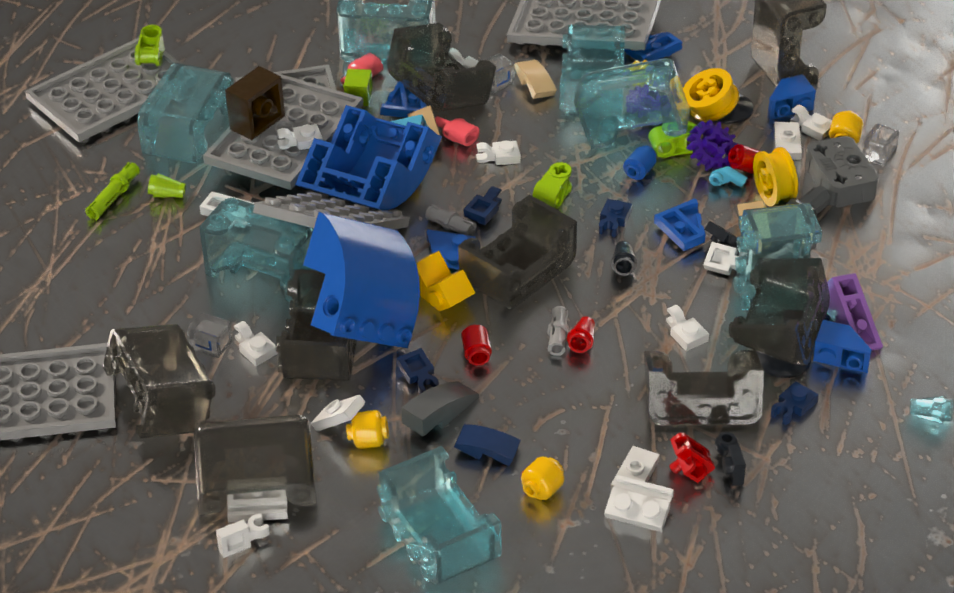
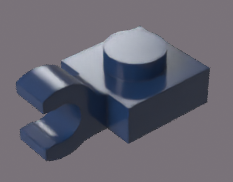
[463,186,502,225]

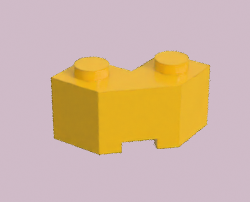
[416,251,475,311]

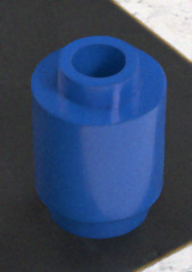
[623,145,657,180]

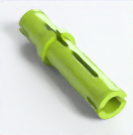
[85,162,140,220]

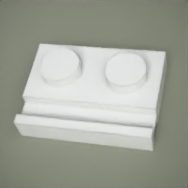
[604,475,674,532]
[227,477,288,523]

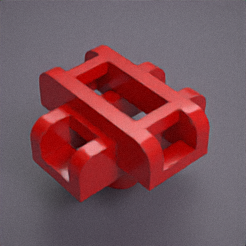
[669,433,715,483]

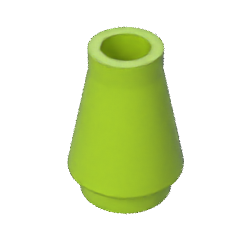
[148,173,186,198]

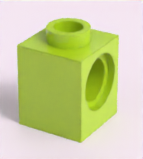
[343,69,373,106]

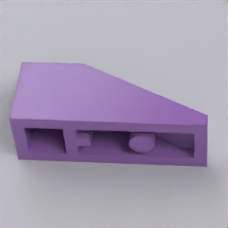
[819,273,883,351]

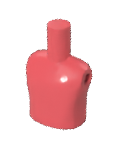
[341,53,384,85]
[435,116,480,146]

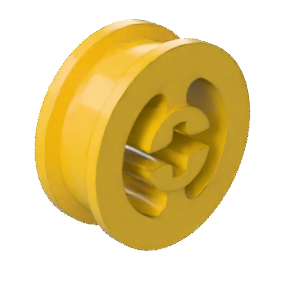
[681,68,739,122]
[753,147,798,207]

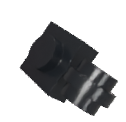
[704,221,751,257]
[715,432,746,486]

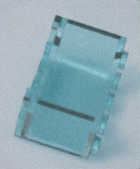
[336,0,436,66]
[559,25,625,117]
[573,58,690,149]
[138,63,234,164]
[199,198,317,304]
[733,202,822,321]
[377,446,501,585]

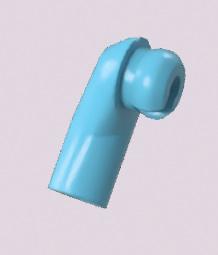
[709,166,748,188]

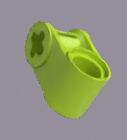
[135,25,165,66]
[648,121,696,158]
[532,162,572,209]

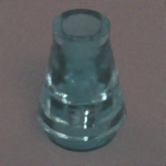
[910,396,954,424]

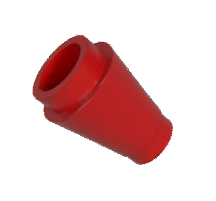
[567,316,595,353]

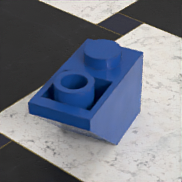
[768,75,816,120]
[813,320,872,373]

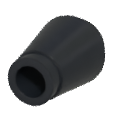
[611,241,637,276]

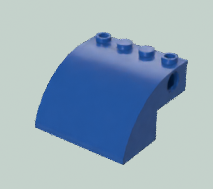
[295,105,442,211]
[303,212,420,348]

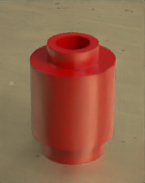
[728,144,761,174]
[461,324,492,366]

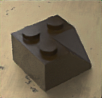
[225,66,285,140]

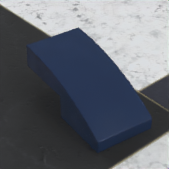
[454,424,521,466]

